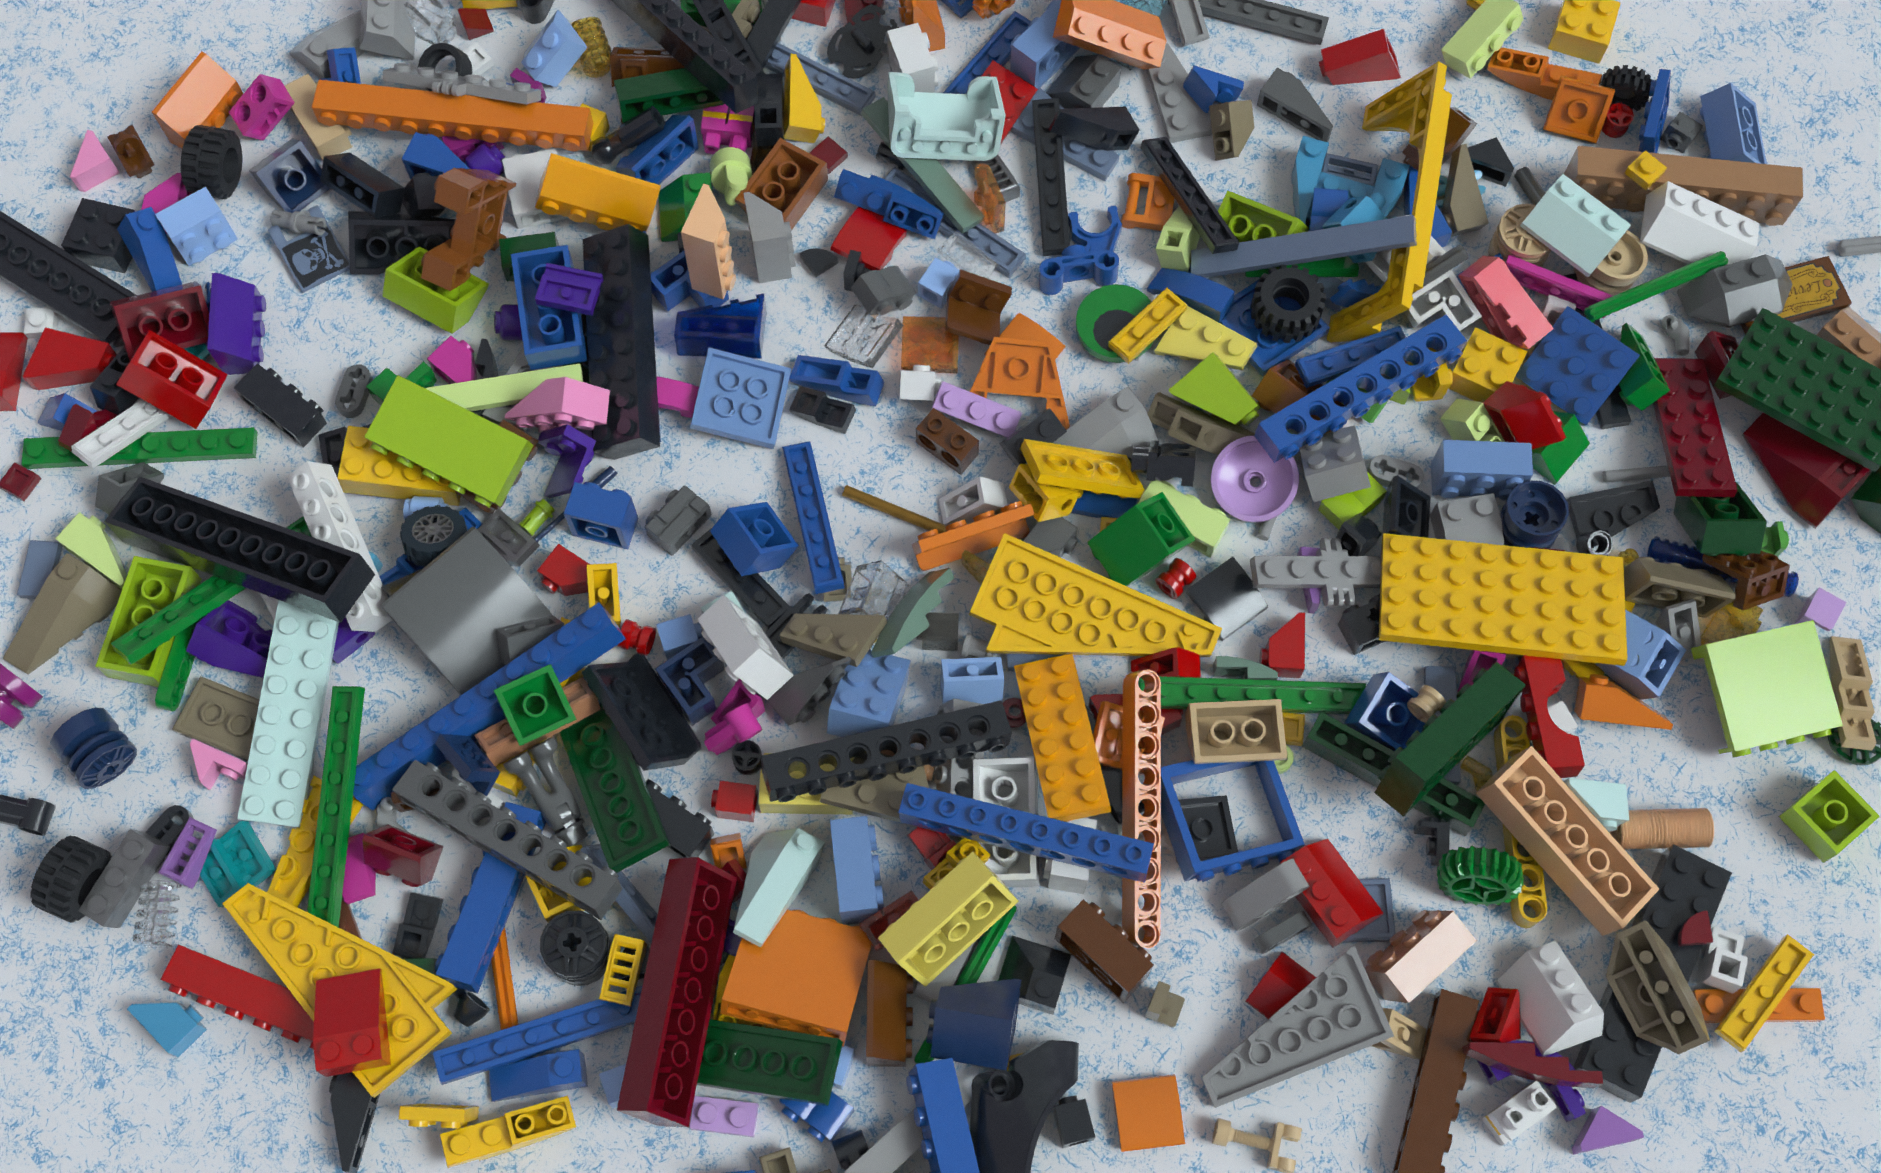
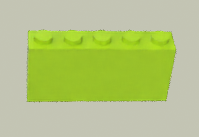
[364,375,534,508]

